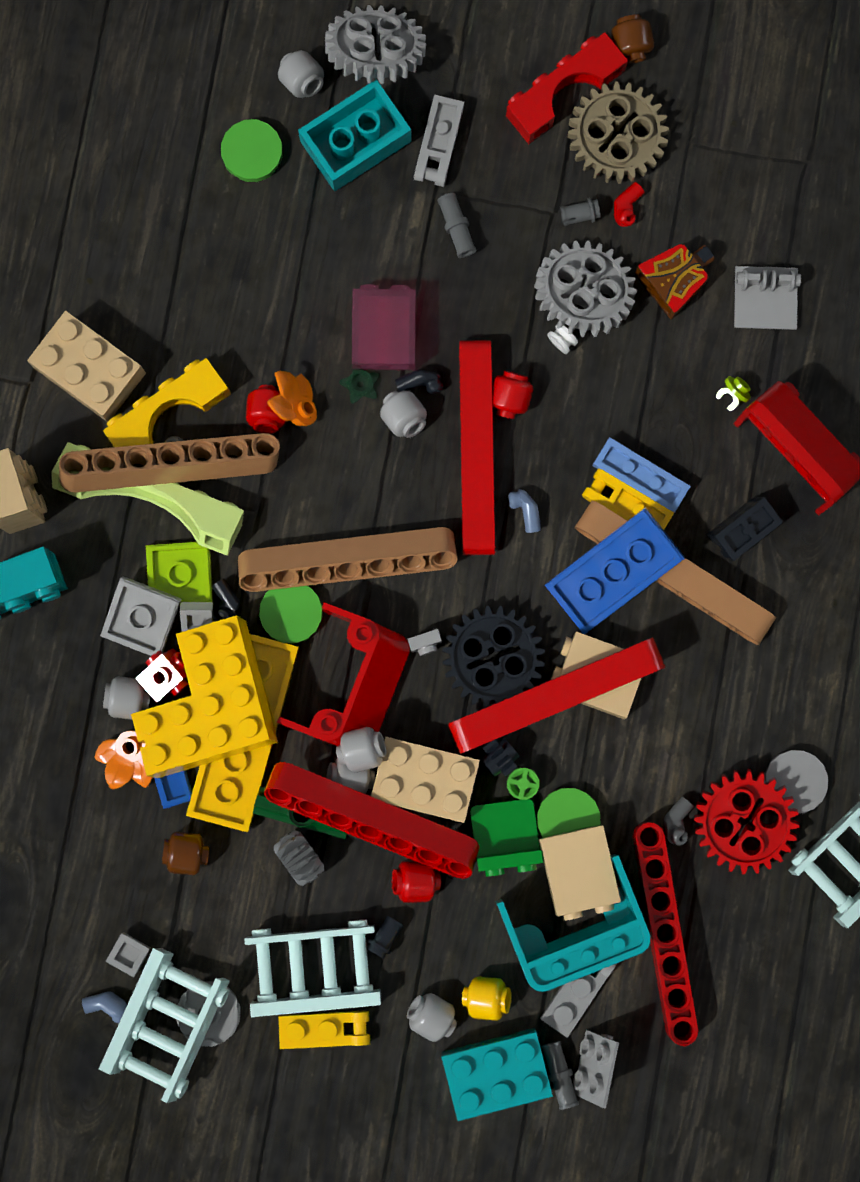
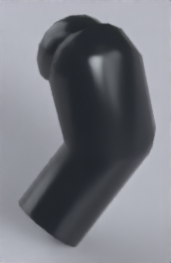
[395,369,444,394]
[212,578,240,622]

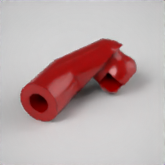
[614,182,645,227]

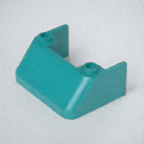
[495,854,651,992]

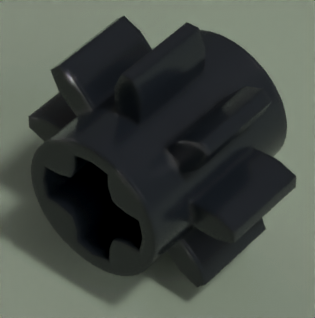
[480,738,520,777]

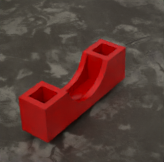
[506,32,628,144]

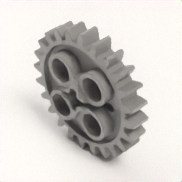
[325,5,426,84]
[534,241,637,337]

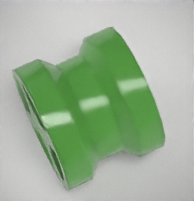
[507,768,539,800]

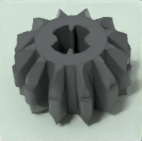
[274,830,324,886]

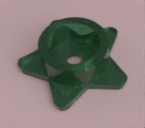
[339,364,379,404]

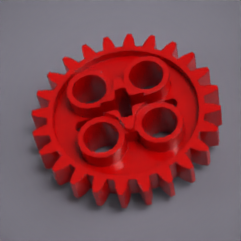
[694,769,799,874]

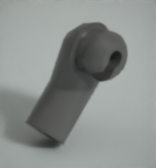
[663,797,694,846]

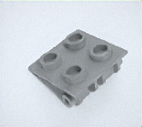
[734,266,801,330]
[573,1030,619,1108]

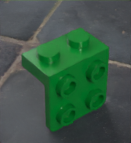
[470,799,543,877]

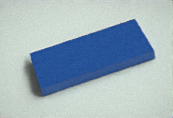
[545,507,685,634]

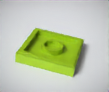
[146,542,214,607]

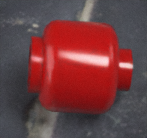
[492,371,533,419]
[246,385,286,434]
[392,860,441,903]

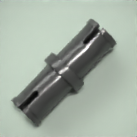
[437,193,477,258]
[541,1040,579,1110]

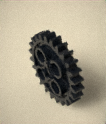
[442,606,545,708]

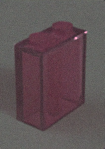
[352,284,416,370]

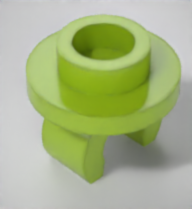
[716,376,751,411]

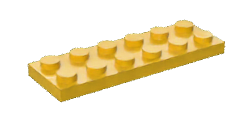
[186,634,299,832]

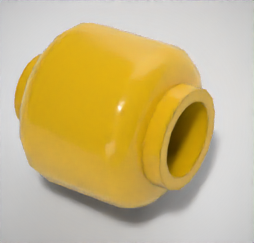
[462,976,511,1021]

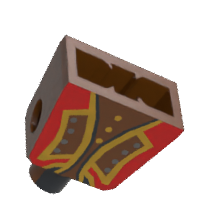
[635,244,715,320]

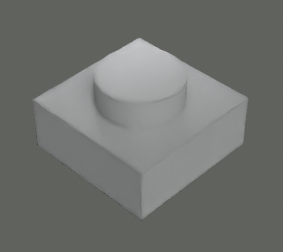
[180,602,214,632]
[408,629,442,656]
[106,932,151,977]

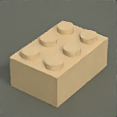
[27,311,146,422]
[0,448,47,534]
[371,737,480,823]

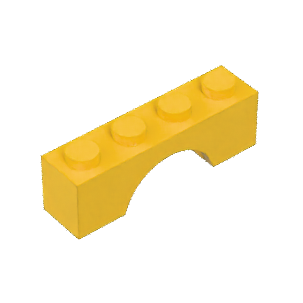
[103,358,231,447]

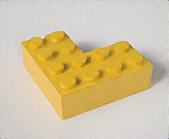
[131,615,278,778]

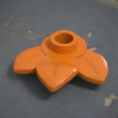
[267,371,317,426]
[95,730,153,789]

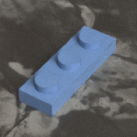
[592,437,690,513]

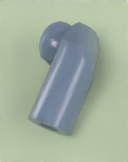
[508,489,541,533]
[82,992,127,1023]

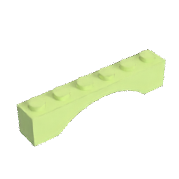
[52,442,244,556]

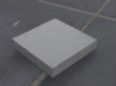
[100,576,182,656]

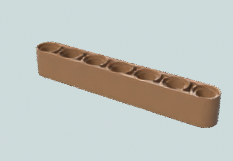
[59,433,280,492]
[575,501,776,645]
[238,527,458,592]

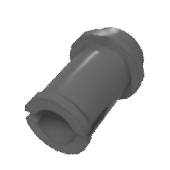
[560,198,601,226]

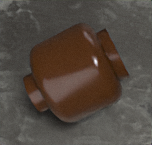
[611,14,654,64]
[162,832,209,875]

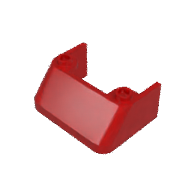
[733,381,860,515]
[277,602,410,746]

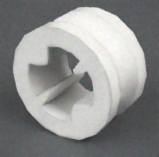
[547,325,578,354]

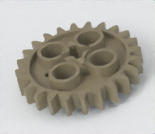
[568,81,669,184]

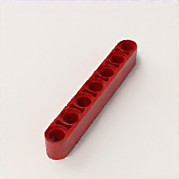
[459,340,495,555]
[448,637,666,754]
[264,762,480,879]
[633,822,698,1046]

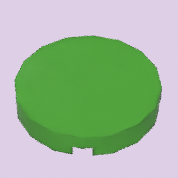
[221,119,283,182]
[259,586,323,644]
[537,788,600,838]

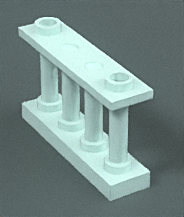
[788,794,860,928]
[245,919,381,1017]
[99,948,230,1103]

